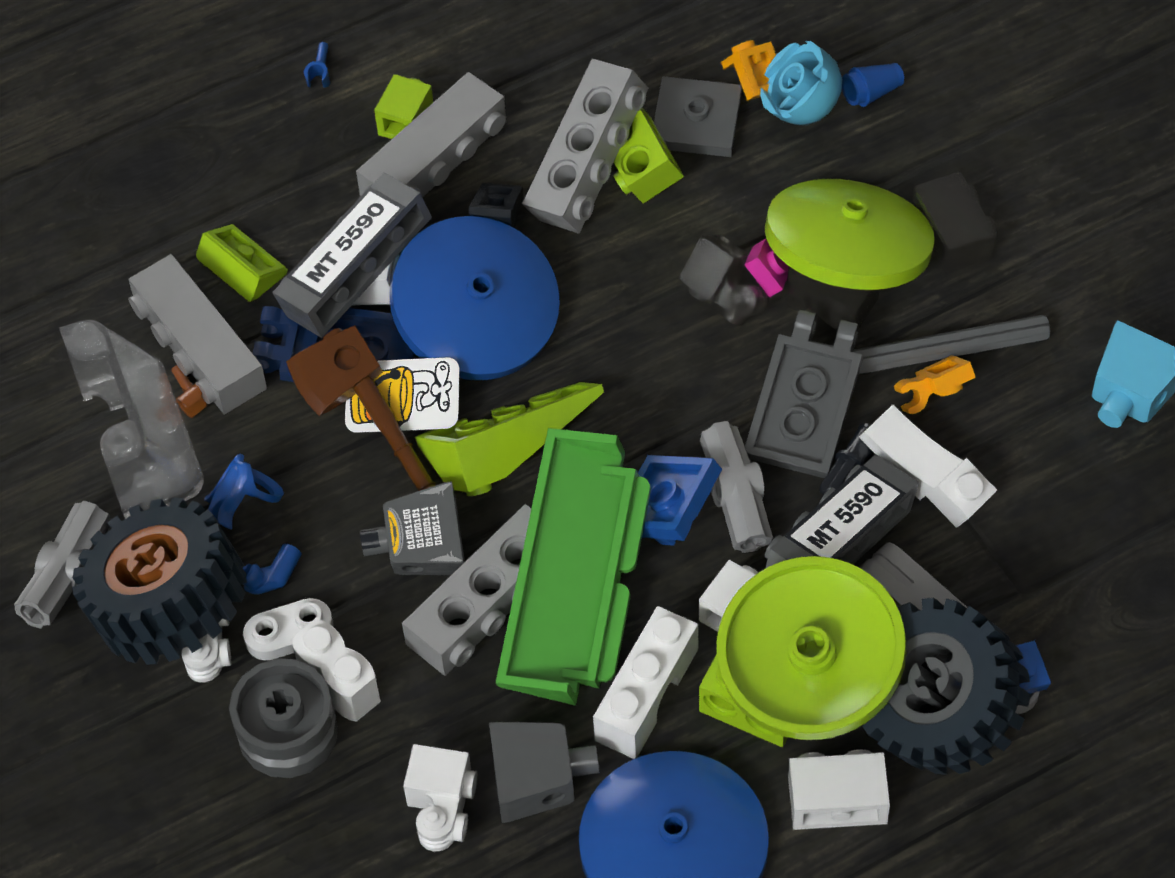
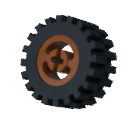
[72,497,247,664]

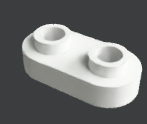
[243,598,334,660]

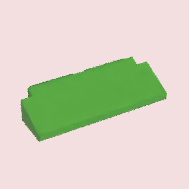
[496,428,651,706]

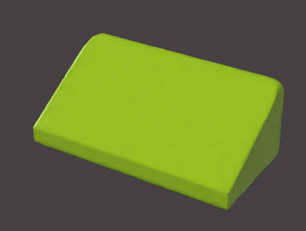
[196,224,288,302]

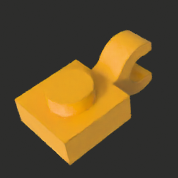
[894,355,976,414]

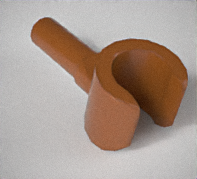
[172,365,207,418]

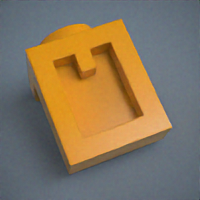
[721,40,776,101]

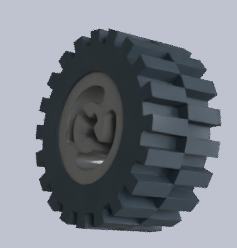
[862,598,1030,775]

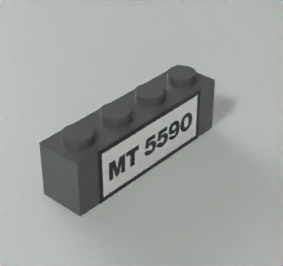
[272,173,432,338]
[765,454,919,569]

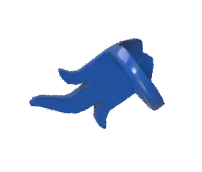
[204,454,284,529]

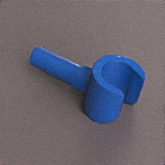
[304,42,330,88]

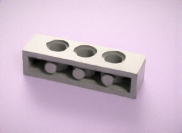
[522,59,649,233]
[402,504,531,676]

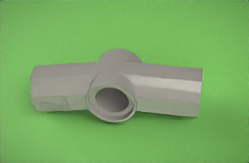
[700,421,773,553]
[14,500,111,629]

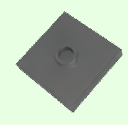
[654,76,742,157]

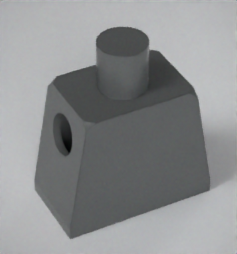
[489,722,599,823]

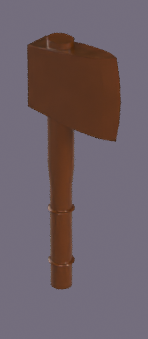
[286,325,437,491]

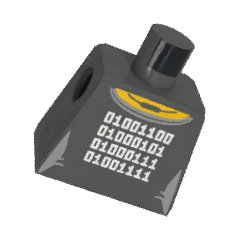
[360,481,465,575]

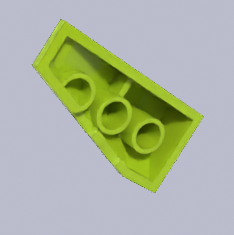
[415,382,604,496]

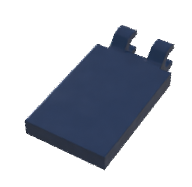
[253,306,415,382]

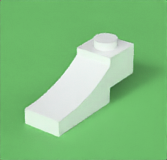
[859,405,997,528]

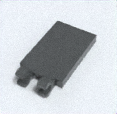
[745,310,863,478]

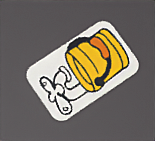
[345,357,459,433]

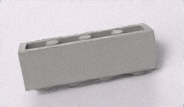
[356,72,506,197]
[128,254,267,415]

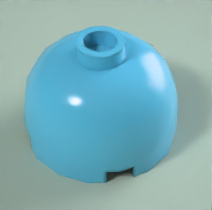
[760,41,842,125]

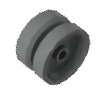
[229,658,338,778]

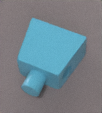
[1092,320,1175,428]

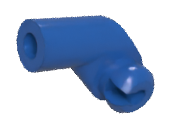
[243,544,302,595]

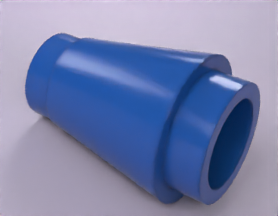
[842,63,904,107]

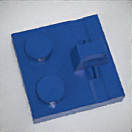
[638,455,722,546]

